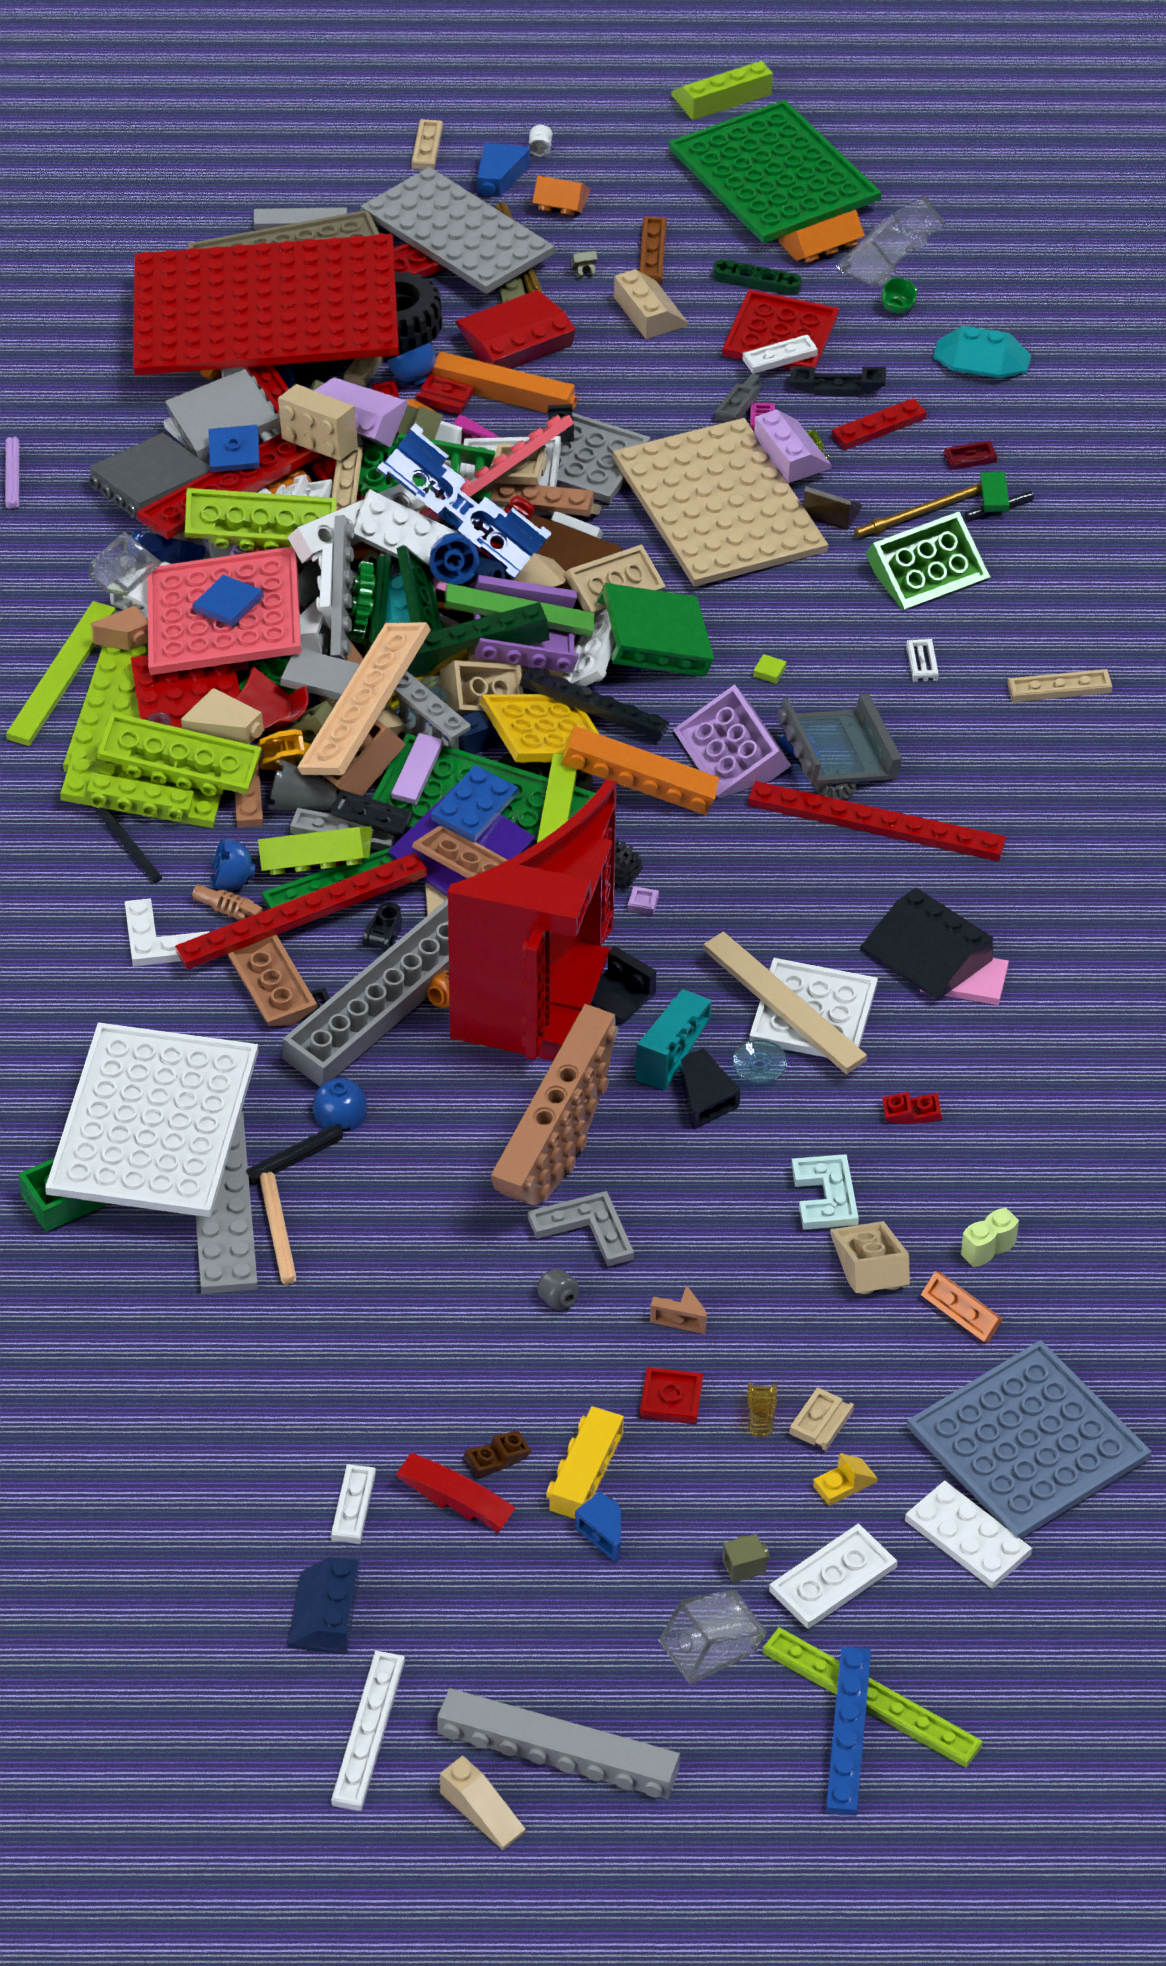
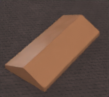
[412,825,507,878]
[227,935,317,1026]

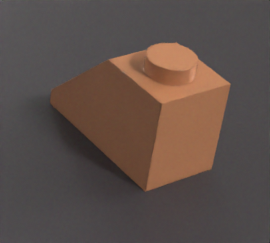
[91,605,148,650]

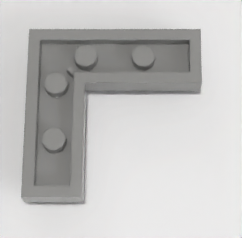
[528,1191,634,1267]

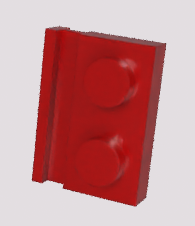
[416,374,474,415]

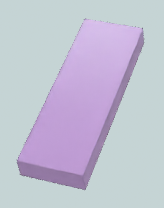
[391,733,444,805]

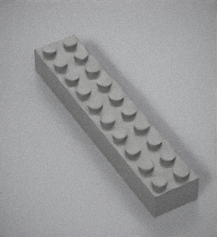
[282,899,450,1086]

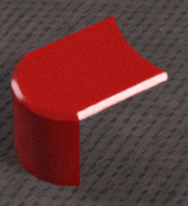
[234,667,308,731]

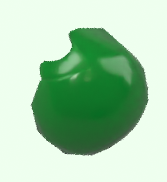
[881,277,917,314]

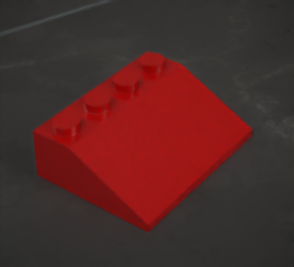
[456,290,576,369]

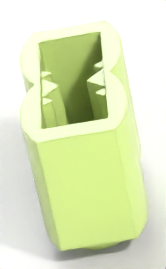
[961,1208,1019,1267]

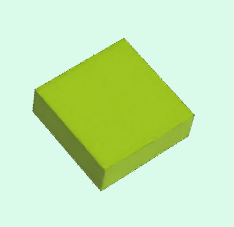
[753,654,787,684]

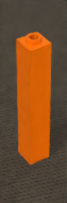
[432,351,578,413]

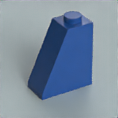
[477,143,530,197]

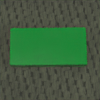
[980,472,1010,512]

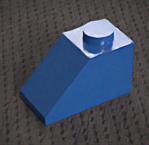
[575,1491,621,1562]

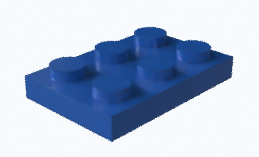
[431,765,518,842]

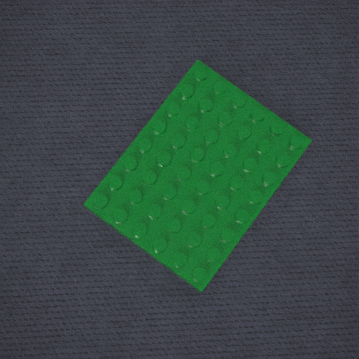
[668,100,882,243]

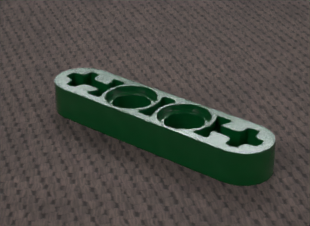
[713,260,802,296]

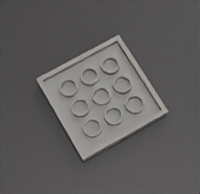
[556,413,650,504]

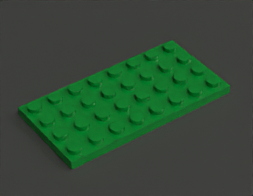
[372,733,596,845]

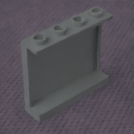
[89,433,211,524]

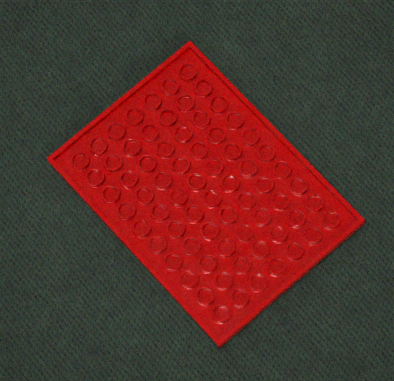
[133,234,399,376]

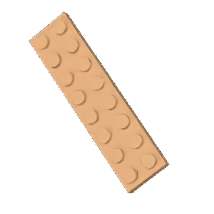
[297,622,431,775]

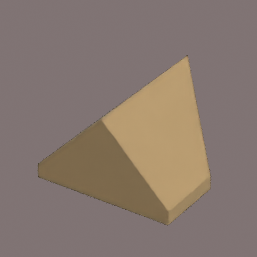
[513,553,566,587]

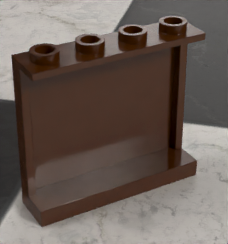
[505,514,623,611]

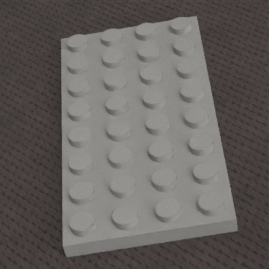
[361,167,555,294]

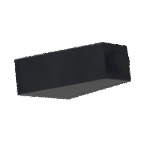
[680,1048,740,1130]

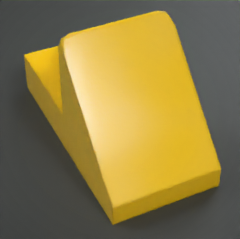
[813,1453,878,1506]

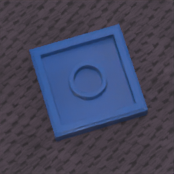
[192,575,264,626]

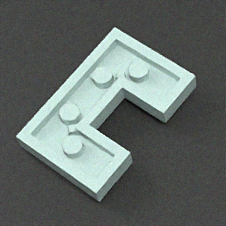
[791,1154,859,1230]

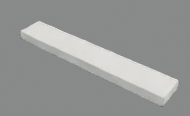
[331,1651,405,1811]

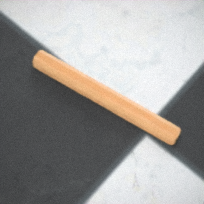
[260,1172,296,1285]

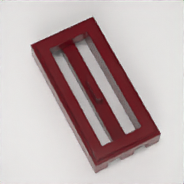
[944,441,997,470]

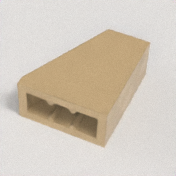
[181,688,264,744]

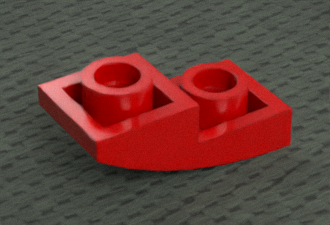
[882,1092,943,1123]

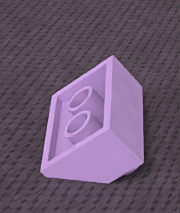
[754,409,832,483]

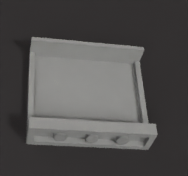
[165,369,281,465]

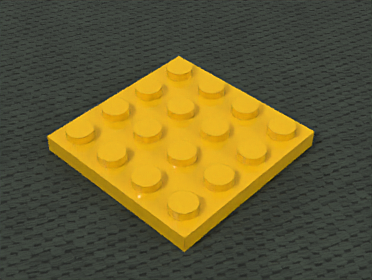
[480,694,599,763]

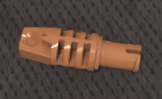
[192,884,263,920]

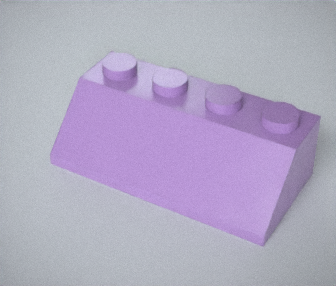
[314,378,409,447]

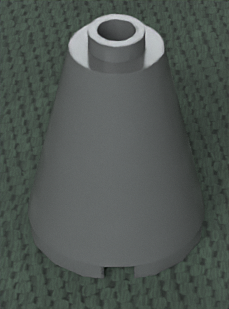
[267,759,339,811]

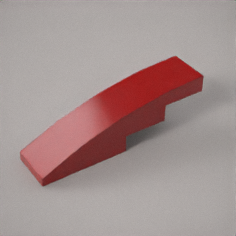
[395,1453,516,1533]

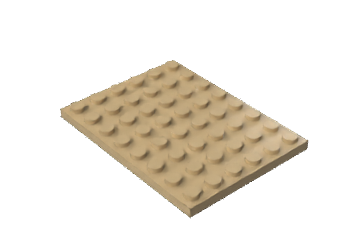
[612,418,828,587]

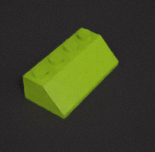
[671,61,773,120]
[258,826,372,875]

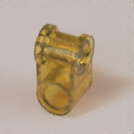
[747,1383,777,1437]

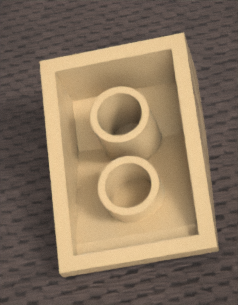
[440,661,524,717]
[830,1221,910,1294]

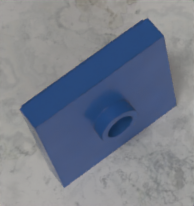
[208,425,260,473]

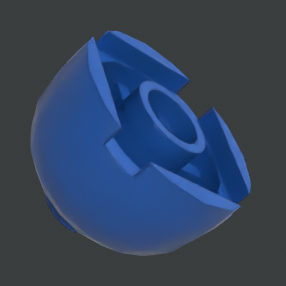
[388,343,436,385]
[429,533,480,585]
[210,838,255,892]
[313,1078,367,1131]

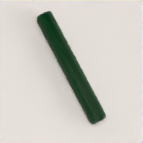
[369,554,391,646]

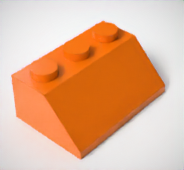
[778,210,865,262]

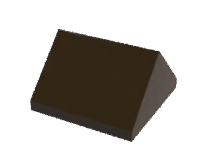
[803,486,863,530]

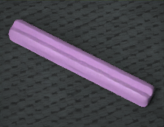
[5,437,19,509]

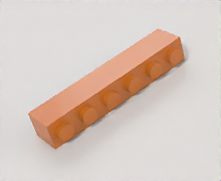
[561,725,719,815]

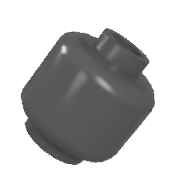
[537,1269,579,1311]

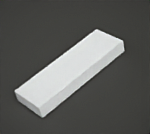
[743,335,818,374]
[331,1464,376,1544]

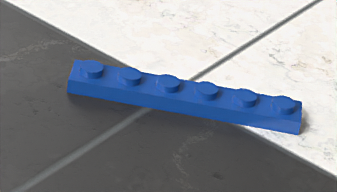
[826,1647,871,1816]

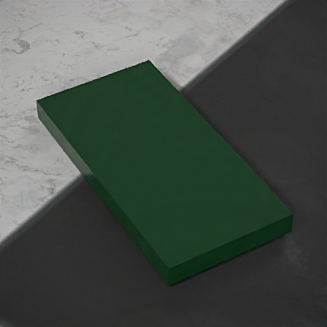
[396,545,443,632]

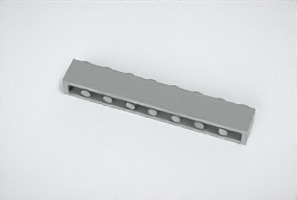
[437,1688,680,1799]

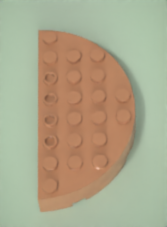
[491,1004,618,1205]

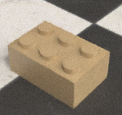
[278,384,358,461]

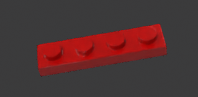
[832,398,927,451]

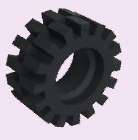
[614,839,643,889]

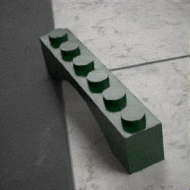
[406,602,550,677]

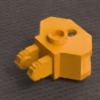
[257,729,311,770]

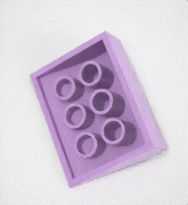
[673,684,792,799]

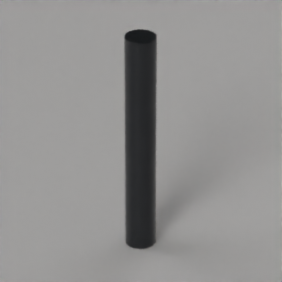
[965,491,1034,521]

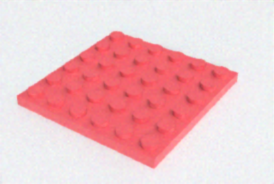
[147,546,302,675]

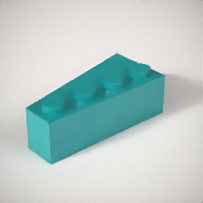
[634,989,712,1091]

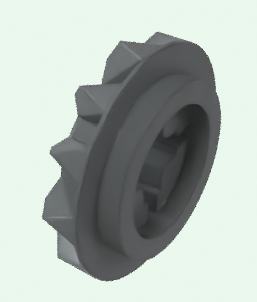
[815,767,856,800]

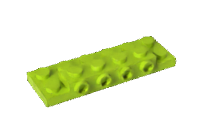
[185,488,337,550]
[97,712,261,796]
[60,756,222,828]

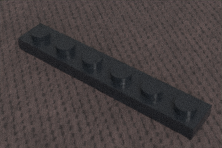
[519,667,670,741]

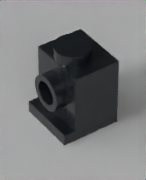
[547,404,574,442]

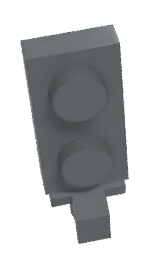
[715,374,762,422]

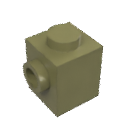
[722,1534,770,1583]

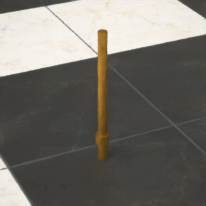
[854,483,982,538]

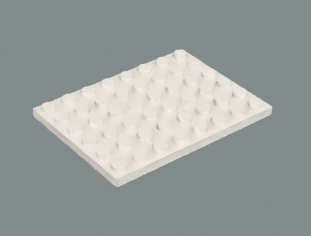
[45,1023,259,1217]

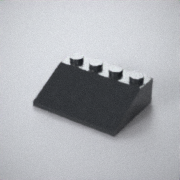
[861,887,993,1000]

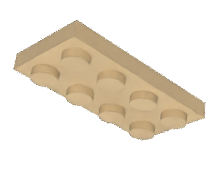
[564,544,666,614]

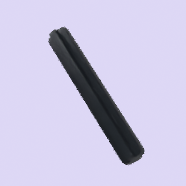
[246,1124,343,1183]

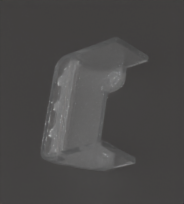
[836,195,946,287]

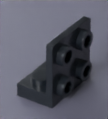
[591,946,657,1023]

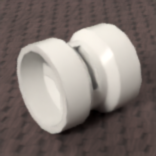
[528,125,552,157]

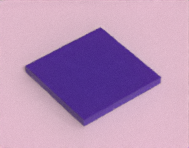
[388,784,536,897]

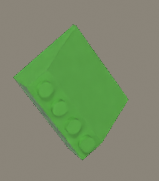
[865,512,990,611]

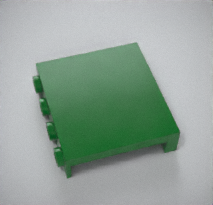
[596,583,714,677]

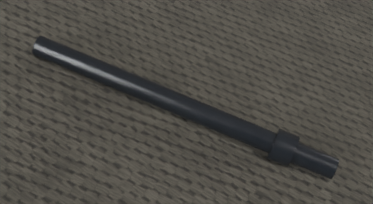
[88,805,162,883]

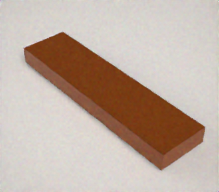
[640,217,667,284]

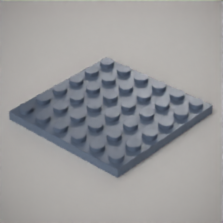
[907,1340,1152,1539]

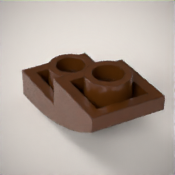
[463,1430,531,1478]

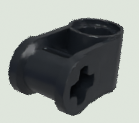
[363,902,402,952]

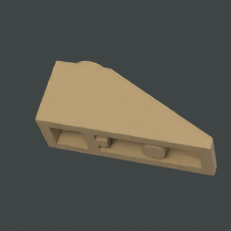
[440,1755,525,1850]

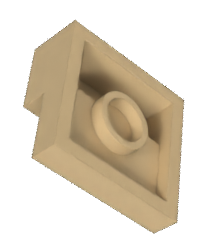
[490,444,548,485]

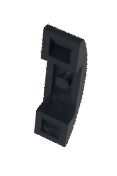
[789,366,887,397]

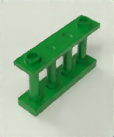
[390,433,495,504]

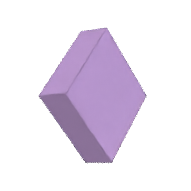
[628,886,659,916]

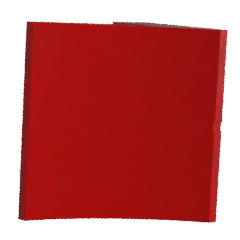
[448,779,617,1061]

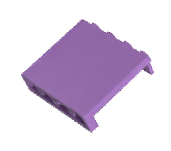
[473,575,579,673]

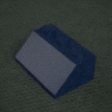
[288,1557,359,1654]

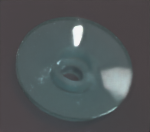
[733,1040,787,1083]

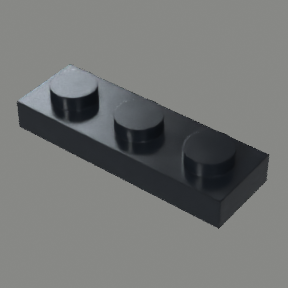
[331,789,414,838]

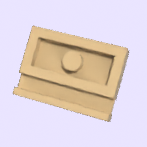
[789,1387,854,1451]

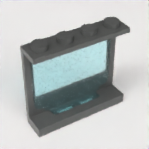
[777,694,902,785]

